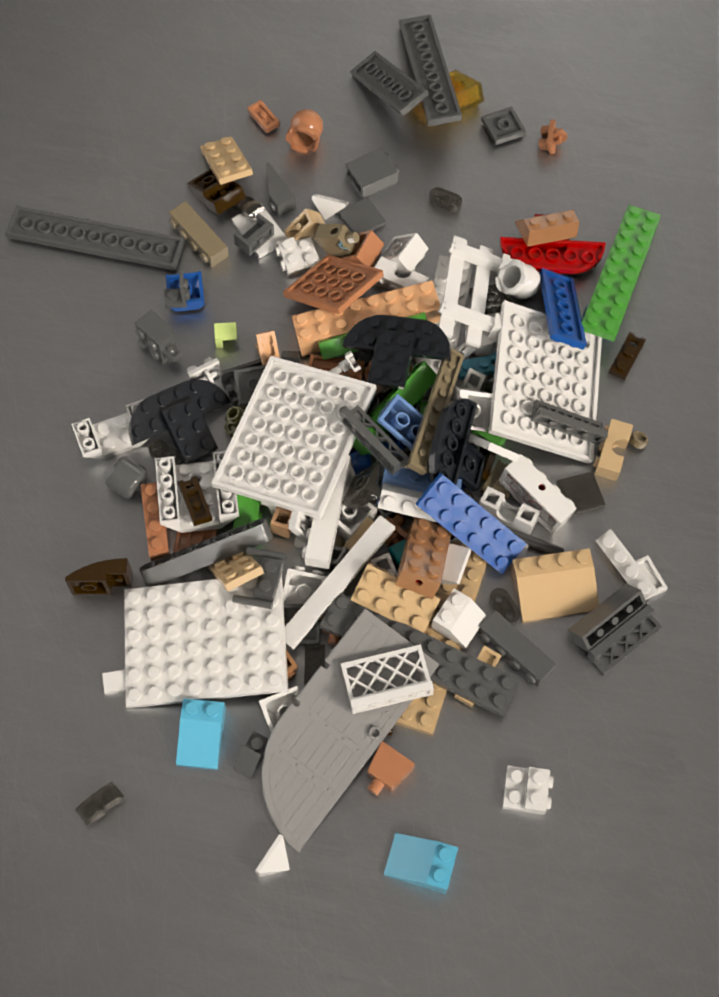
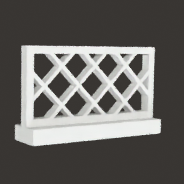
[341,644,434,714]

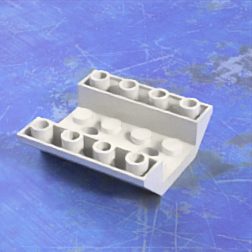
[155,451,239,533]

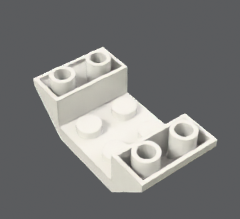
[71,399,148,459]

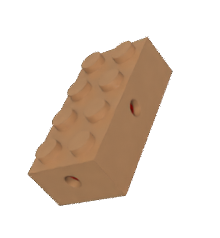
[395,517,451,599]

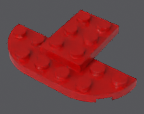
[500,214,606,274]

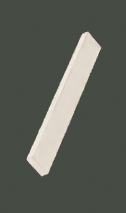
[285,516,396,650]

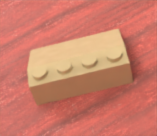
[510,548,599,623]

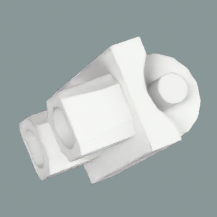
[187,357,222,384]

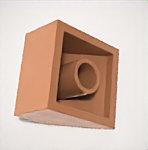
[339,230,384,267]

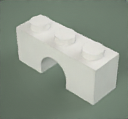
[374,256,429,291]
[479,486,540,535]

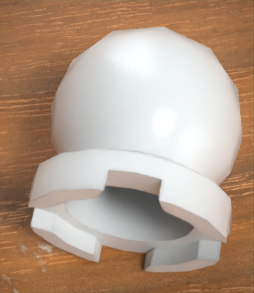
[495,259,541,299]

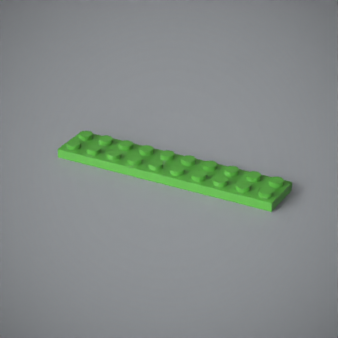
[582,204,661,342]

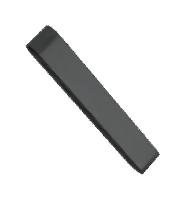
[139,518,273,587]

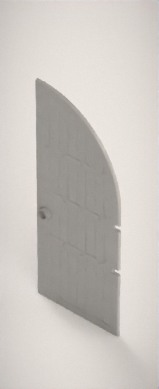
[262,609,440,853]

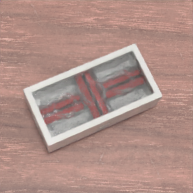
[498,454,577,535]

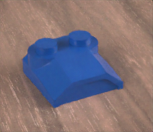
[165,271,205,312]

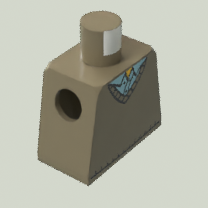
[314,224,359,258]

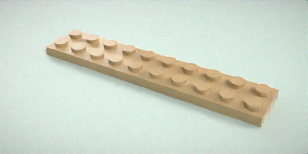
[395,542,487,736]

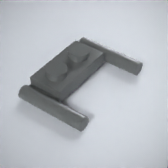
[232,547,287,609]

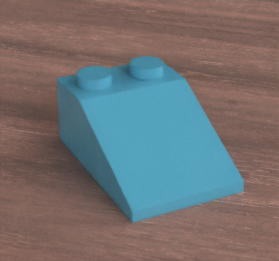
[176,698,226,770]
[384,833,458,894]

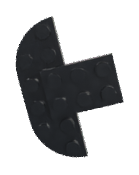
[343,315,451,389]
[129,379,231,464]
[427,398,486,491]

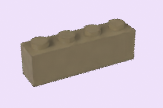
[169,201,229,267]

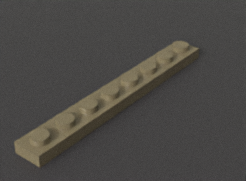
[406,348,464,476]

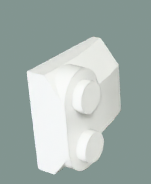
[259,686,301,733]

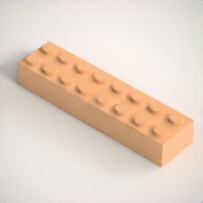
[292,280,441,357]

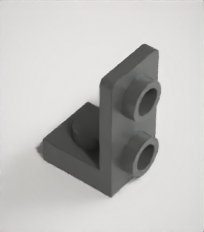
[164,272,190,308]

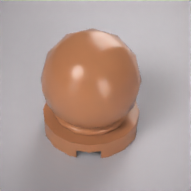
[286,109,323,154]

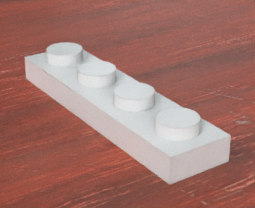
[595,529,658,600]

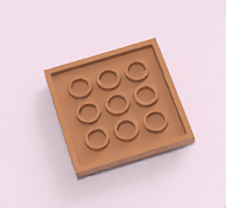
[283,255,384,315]

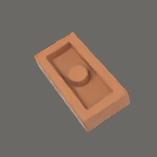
[247,100,280,133]

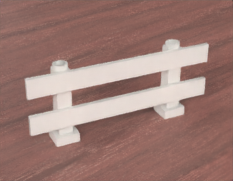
[438,235,510,348]

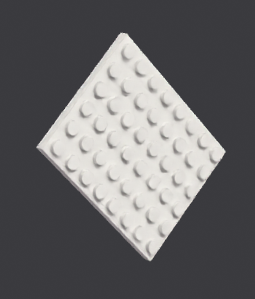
[488,300,602,464]
[211,356,377,520]
[124,574,288,708]

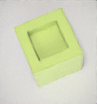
[214,322,237,349]

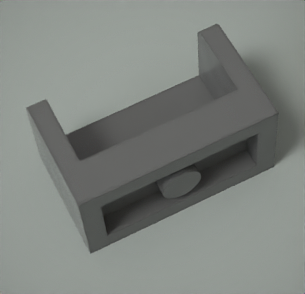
[234,213,274,256]

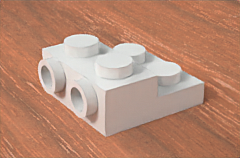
[275,237,320,277]
[283,565,328,604]
[502,765,554,815]

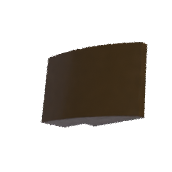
[187,169,246,215]
[65,558,133,595]

